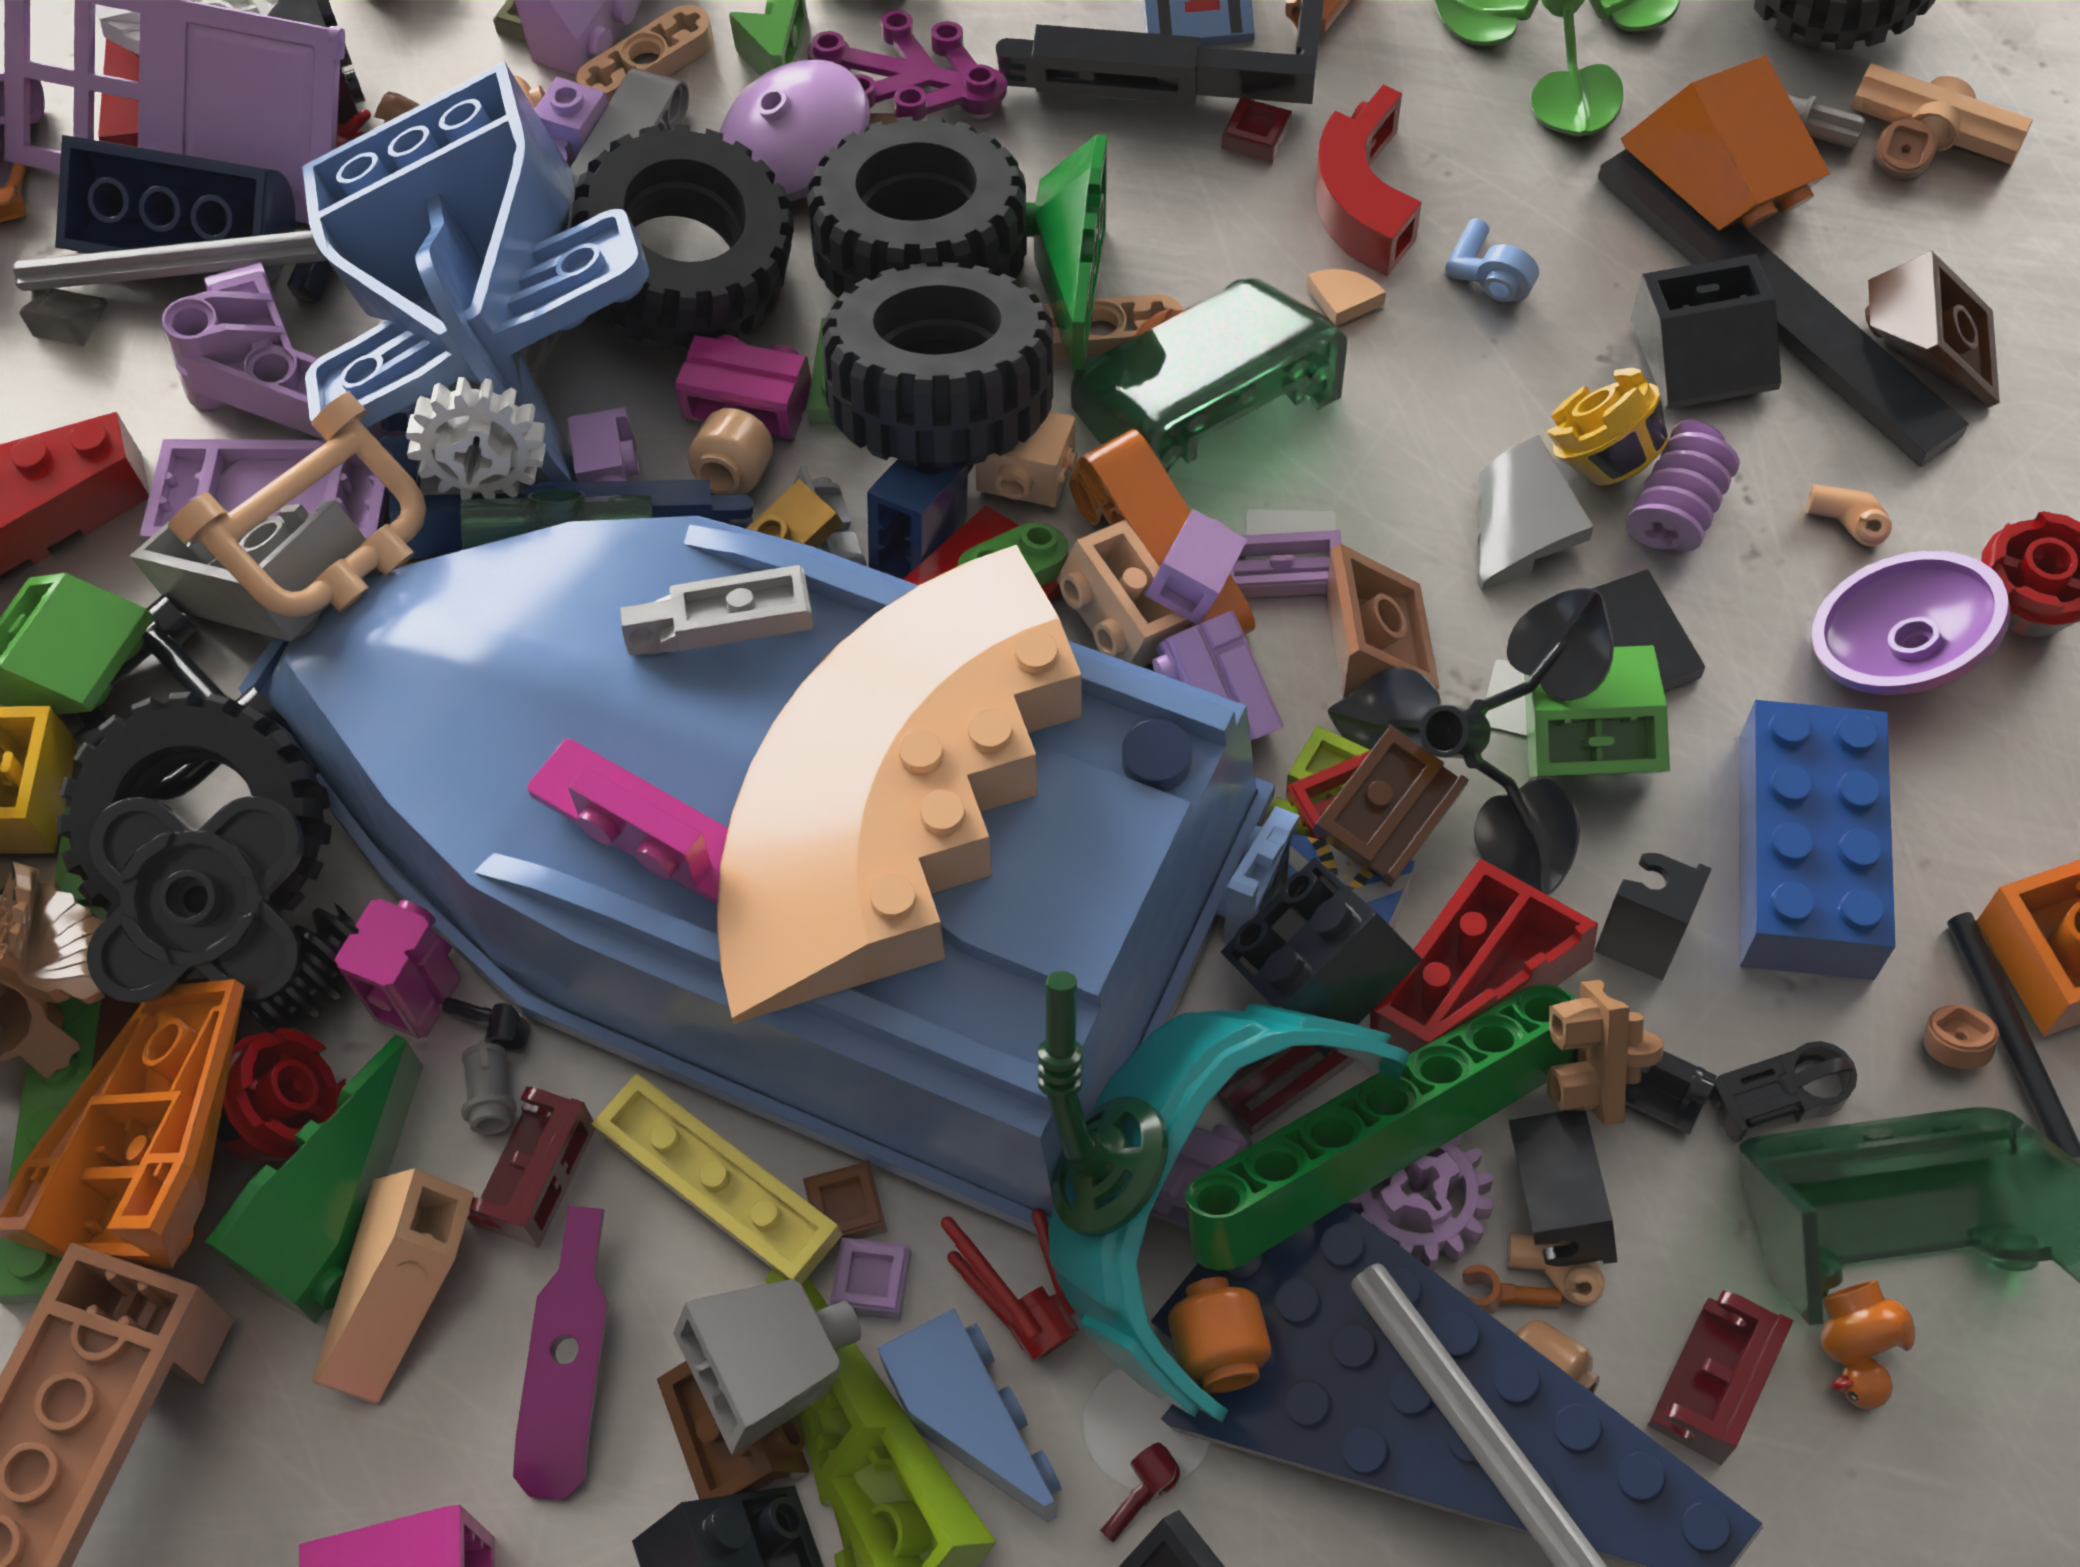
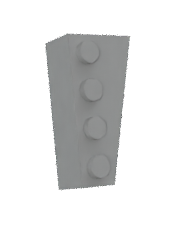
[129,500,366,642]

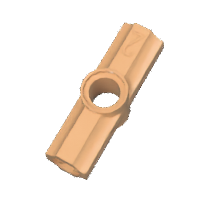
[1851,63,2033,165]

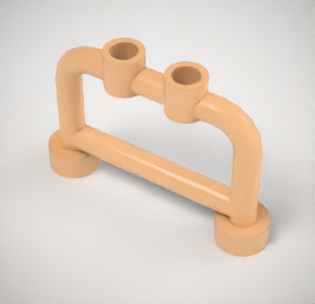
[168,391,427,618]

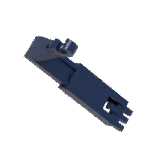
[378,409,754,558]

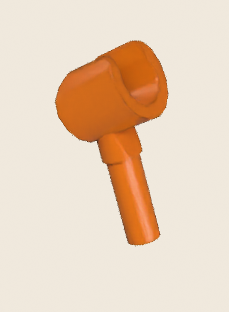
[0,162,28,223]
[1462,1265,1562,1315]

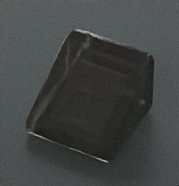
[19,288,108,347]

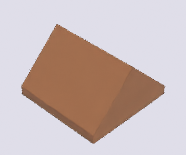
[1326,544,1440,699]

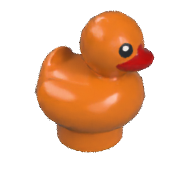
[1820,1280,1915,1410]

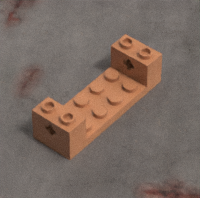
[0,1243,235,1567]

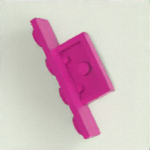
[527,738,728,905]

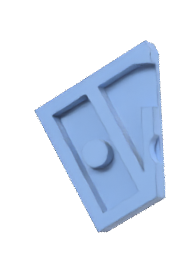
[1217,806,1300,944]

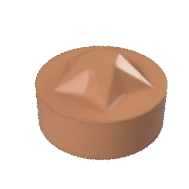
[1876,119,1937,180]
[1923,1005,1999,1069]

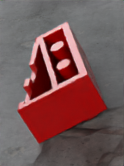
[0,411,150,585]
[1370,858,1598,1054]

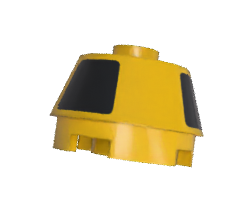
[1547,368,1669,486]

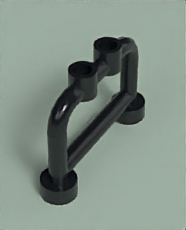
[73,594,288,800]

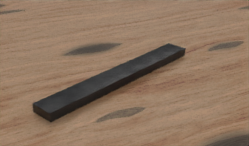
[1598,149,1969,465]

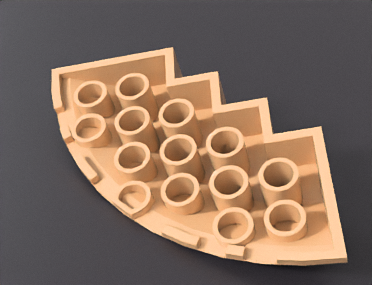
[717,545,1082,1024]

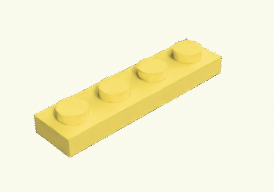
[591,1073,843,1285]

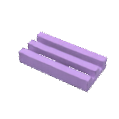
[1230,530,1342,598]

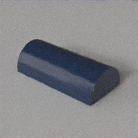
[55,135,295,282]

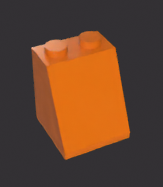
[1620,55,1830,231]

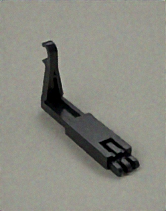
[995,0,1324,105]

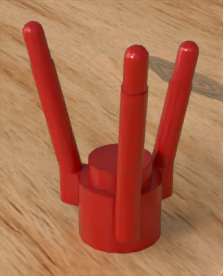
[941,1208,1080,1363]

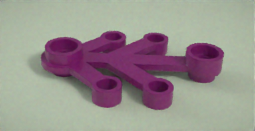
[807,10,1007,121]

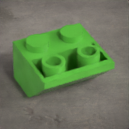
[0,573,155,714]
[1524,645,1670,778]

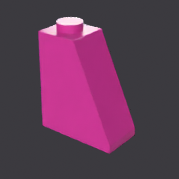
[299,1505,495,1567]

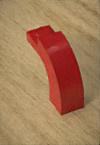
[1315,84,1422,276]

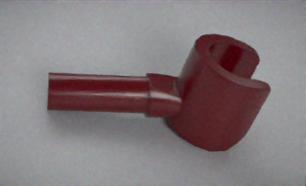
[1100,1442,1180,1543]

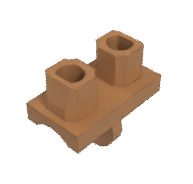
[1547,980,1664,1125]

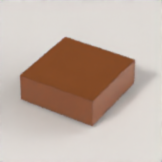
[803,1161,887,1247]

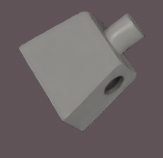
[673,1279,861,1455]

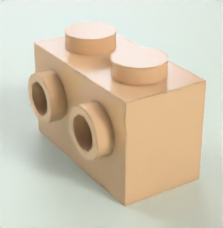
[1056,519,1191,668]

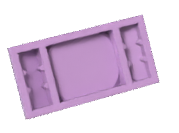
[139,439,390,543]

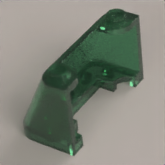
[1071,278,1348,473]

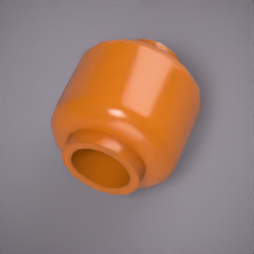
[1168,1277,1271,1394]

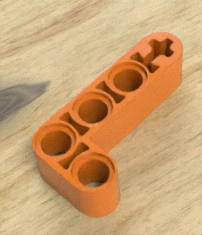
[1069,429,1255,635]

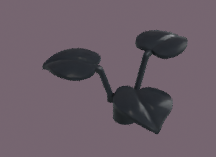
[1328,588,1614,895]

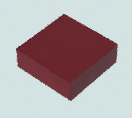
[1221,97,1292,163]

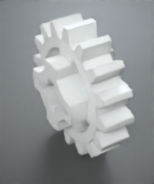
[406,377,546,502]

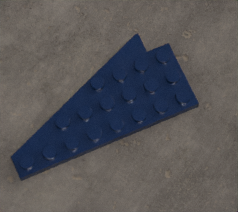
[1150,1204,1763,1567]

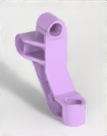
[162,262,432,440]

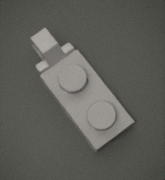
[620,565,814,655]

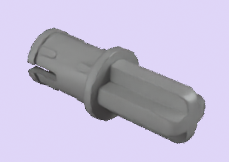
[1788,95,1865,148]

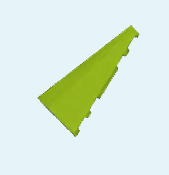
[765,1269,997,1567]

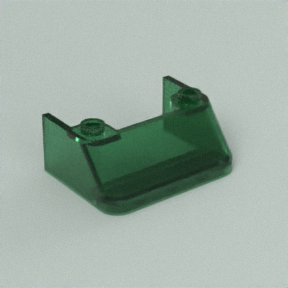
[1739,1107,2080,1326]

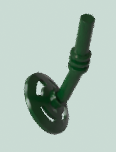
[1037,971,1168,1236]

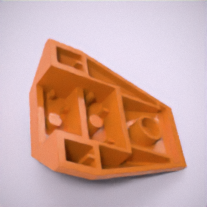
[0,979,245,1269]

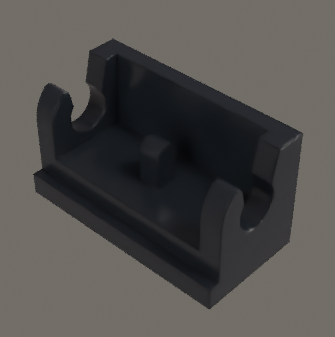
[1594,853,1712,980]
[1508,1110,1617,1267]

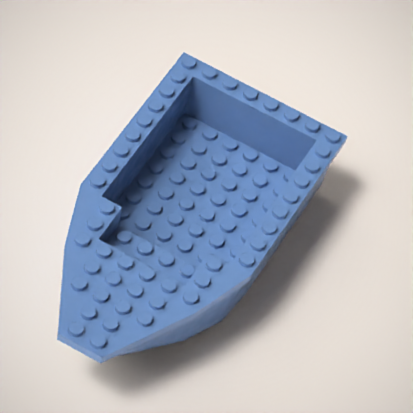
[238,516,1275,1235]

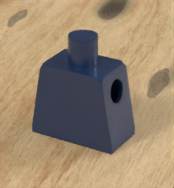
[867,459,974,580]

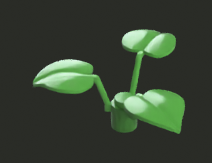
[1435,0,1680,136]

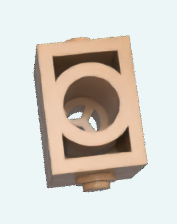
[974,411,1077,508]

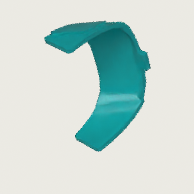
[1048,1003,1410,1423]

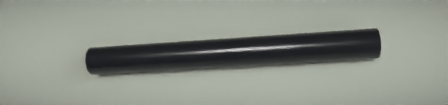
[1947,912,2080,1168]

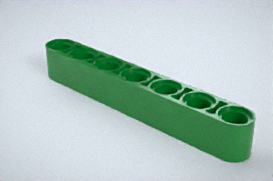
[1185,984,1575,1271]

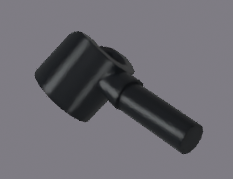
[442,997,529,1052]

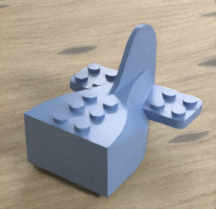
[302,61,649,482]

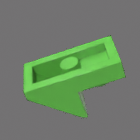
[729,0,808,76]

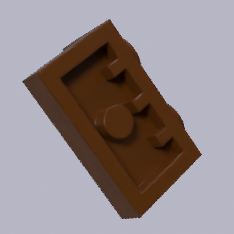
[657,1361,809,1499]

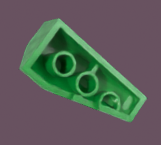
[1026,135,1107,370]
[205,1034,423,1324]

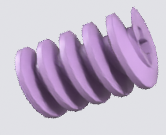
[1625,419,1740,552]

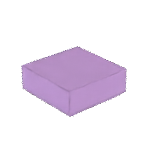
[829,1237,912,1320]

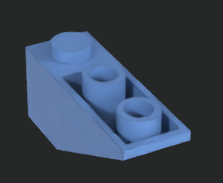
[877,1308,1062,1523]

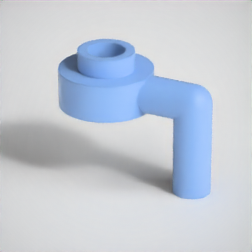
[1445,218,1539,302]

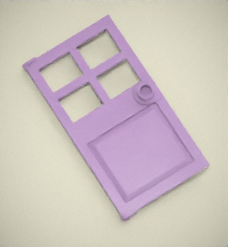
[4,0,345,224]

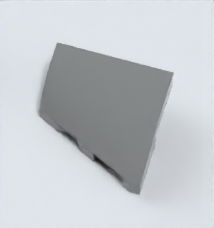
[1477,434,1594,591]

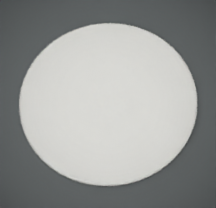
[1083,1368,1210,1489]

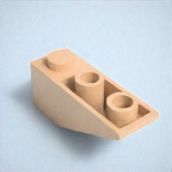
[311,1168,474,1404]

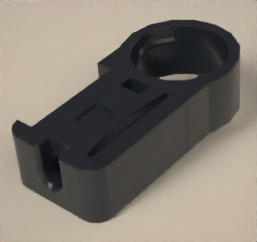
[1709,1041,1857,1142]

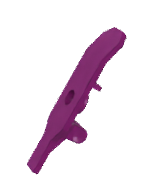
[513,1206,609,1500]

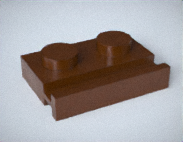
[1312,725,1469,887]

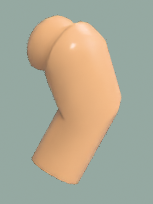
[1806,484,1892,546]
[1507,1232,1605,1306]

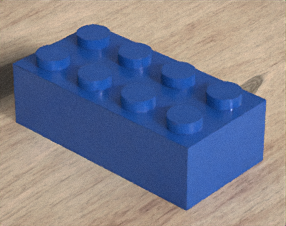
[1739,700,1896,980]

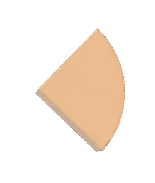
[1306,269,1386,327]

